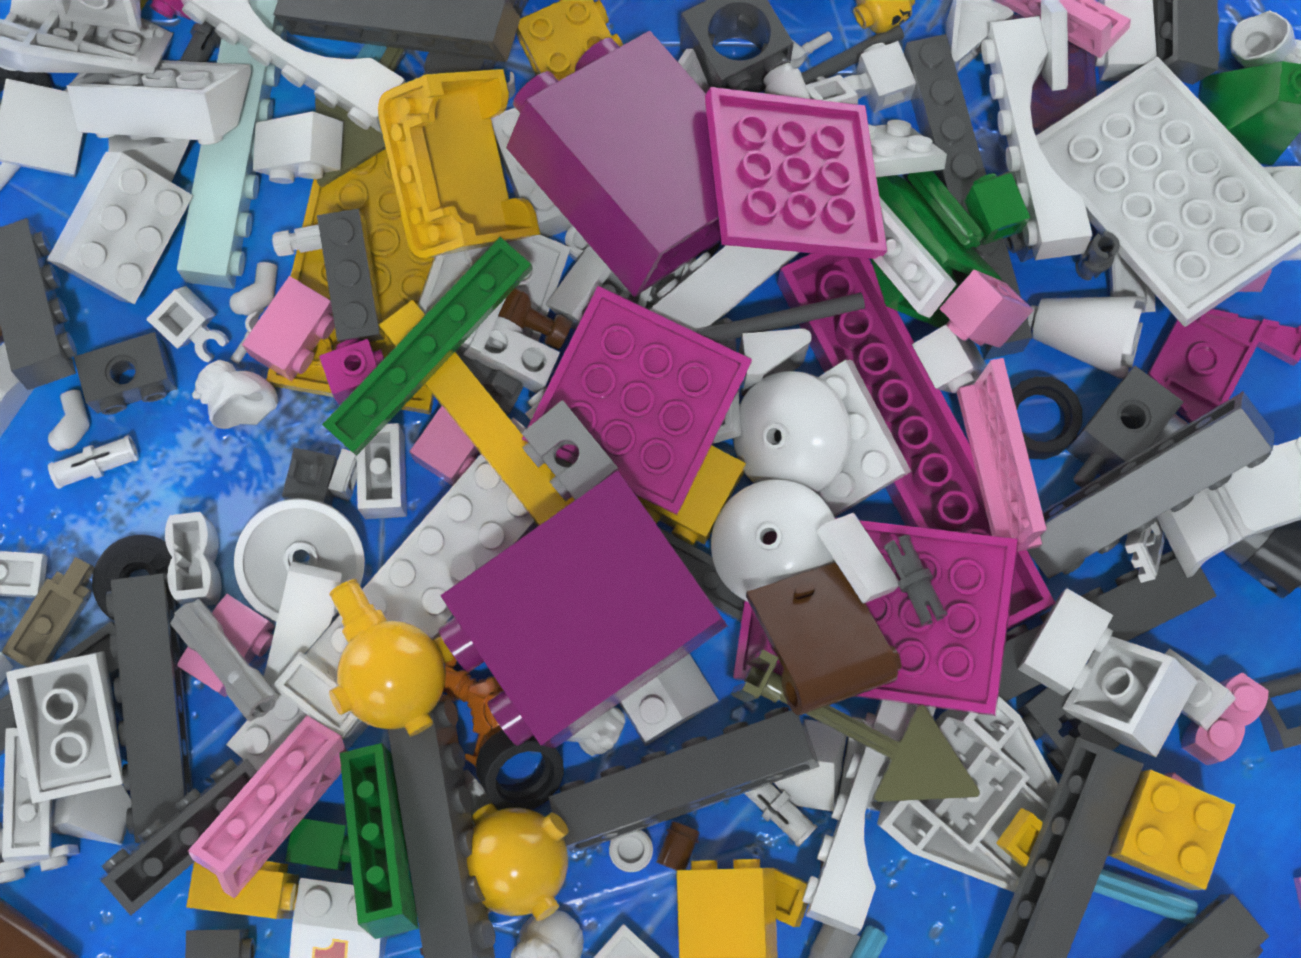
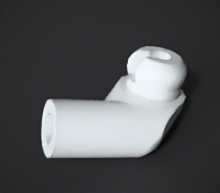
[230,262,277,316]
[48,390,89,451]

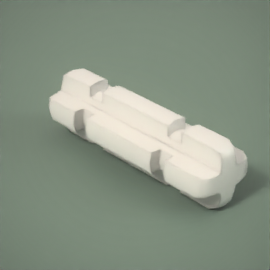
[272,225,322,256]

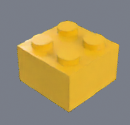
[1108,770,1235,890]

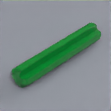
[907,171,984,249]

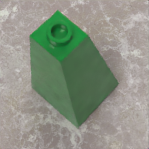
[1199,61,1301,165]
[871,175,1002,328]

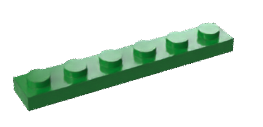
[322,237,533,456]

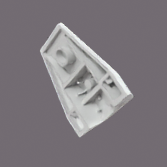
[0,0,173,74]
[877,697,1058,893]

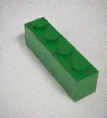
[339,743,419,939]

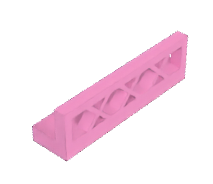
[994,0,1131,58]
[188,716,346,898]

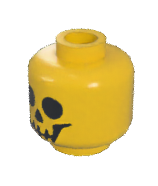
[853,0,915,34]

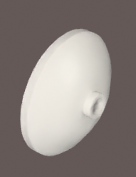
[733,371,851,494]
[711,479,836,603]
[234,498,365,622]

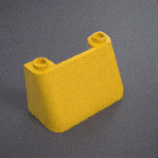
[378,69,540,258]

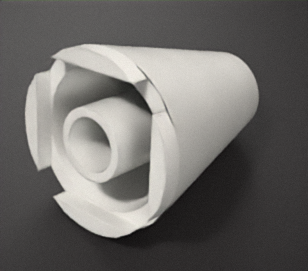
[1028,296,1147,379]

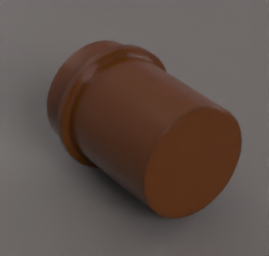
[656,821,700,871]

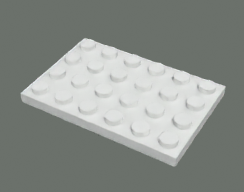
[1036,56,1301,327]

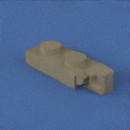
[1,557,95,667]

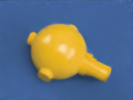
[329,579,453,737]
[467,803,569,921]

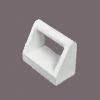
[739,329,811,396]

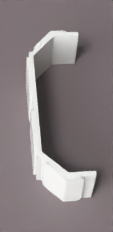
[1157,437,1301,578]

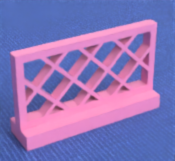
[957,358,1047,552]

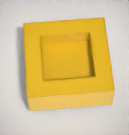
[996,808,1043,868]
[774,868,808,927]

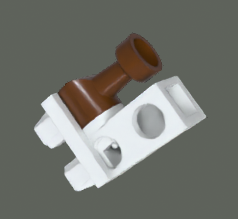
[461,289,573,393]

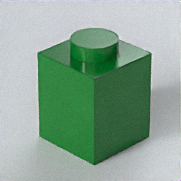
[964,173,1031,245]
[285,819,351,871]

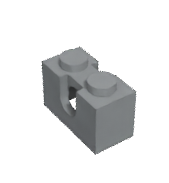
[522,400,620,501]

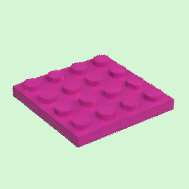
[704,87,887,259]
[522,286,752,515]

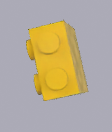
[516,0,623,81]
[637,445,746,545]
[677,859,778,958]
[186,861,299,919]

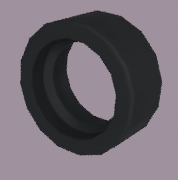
[1012,376,1082,460]
[476,730,564,810]

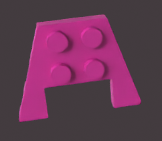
[1147,309,1301,423]

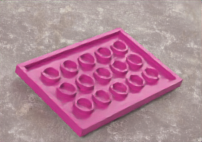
[733,518,1018,716]

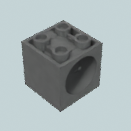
[680,0,794,93]

